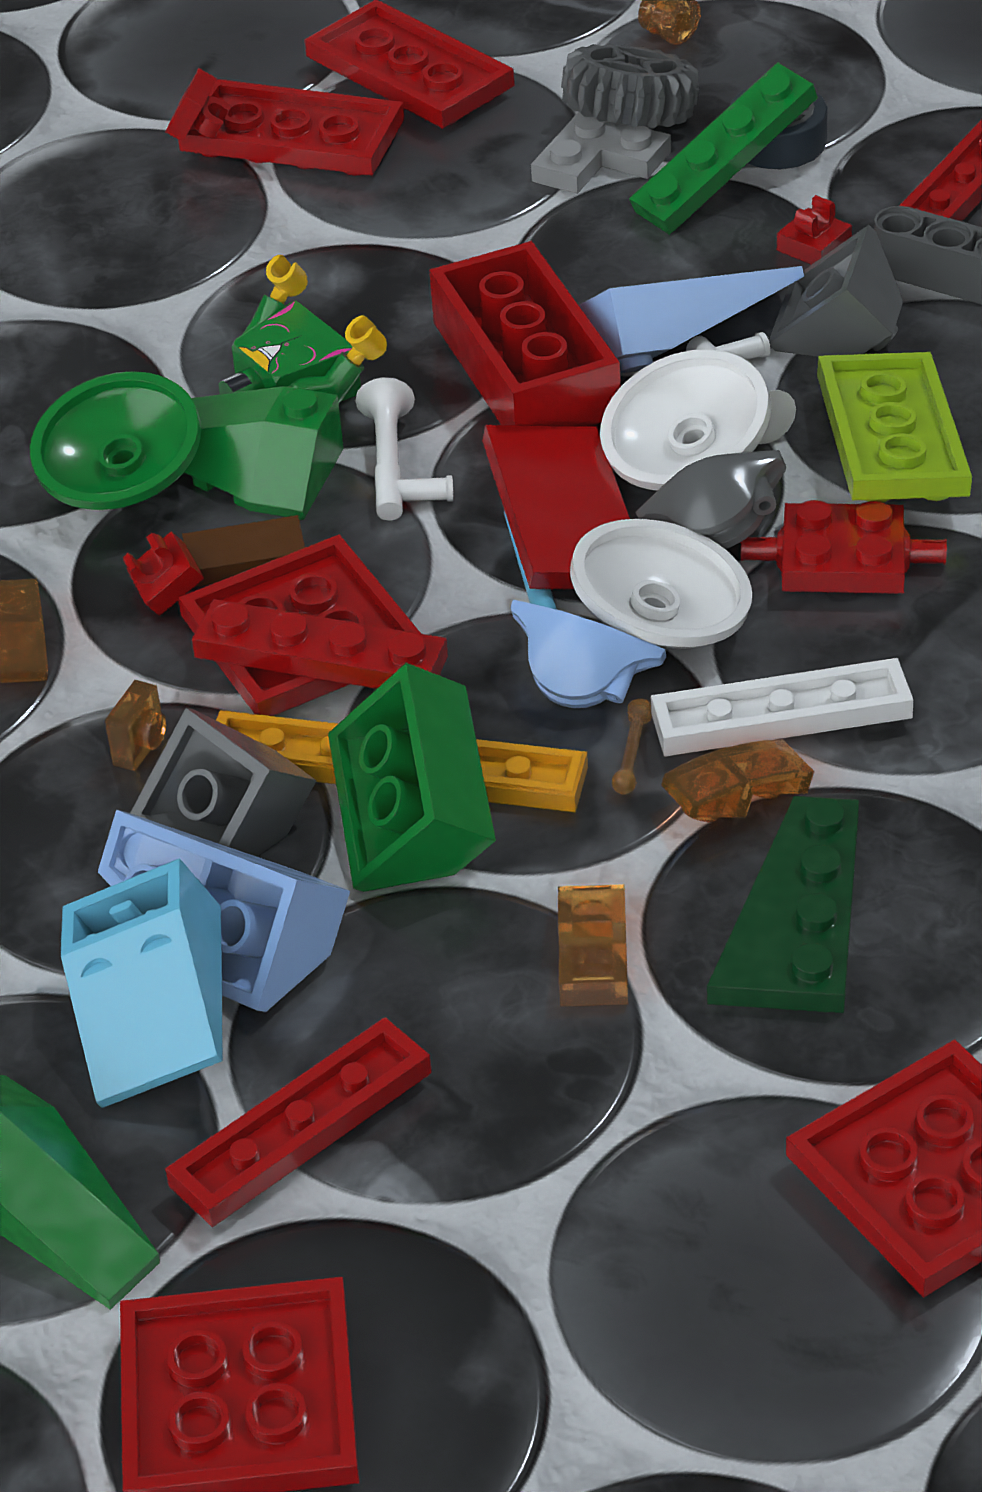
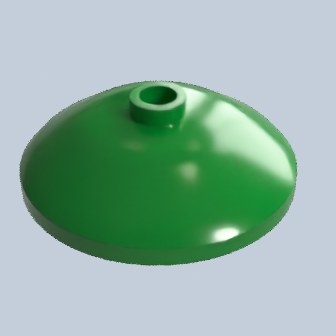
[30,372,201,510]

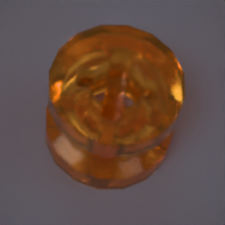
[638,0,701,45]

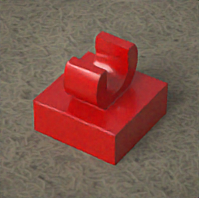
[165,68,231,142]
[777,195,852,265]
[123,531,204,616]

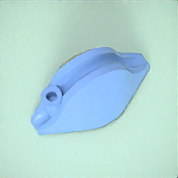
[511,600,666,708]

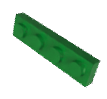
[629,62,818,235]

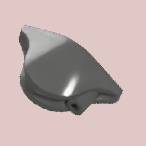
[636,450,786,549]

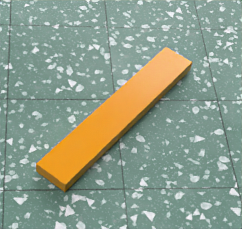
[216,710,588,812]

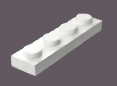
[651,658,913,757]

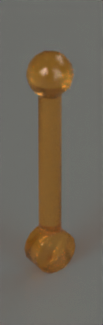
[611,699,652,795]

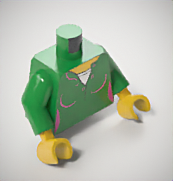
[219,254,387,403]

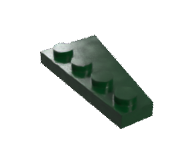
[707,796,859,1013]

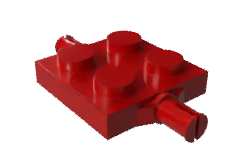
[741,500,947,593]

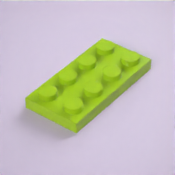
[817,352,972,502]

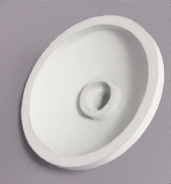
[600,349,771,491]
[570,519,752,649]

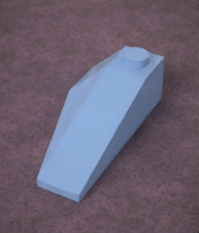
[579,266,804,373]
[98,810,350,1012]

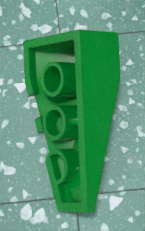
[184,386,344,520]
[0,1075,160,1310]

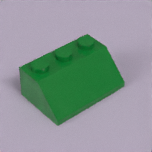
[328,663,496,892]

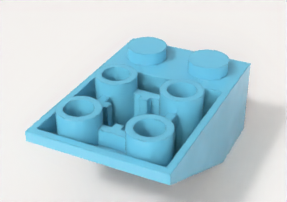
[61,858,223,1108]

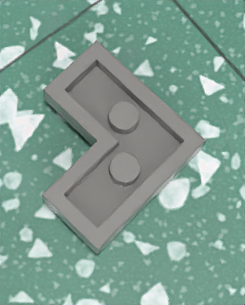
[531,112,671,194]

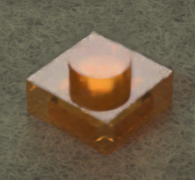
[105,680,166,771]

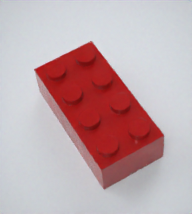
[429,241,621,426]

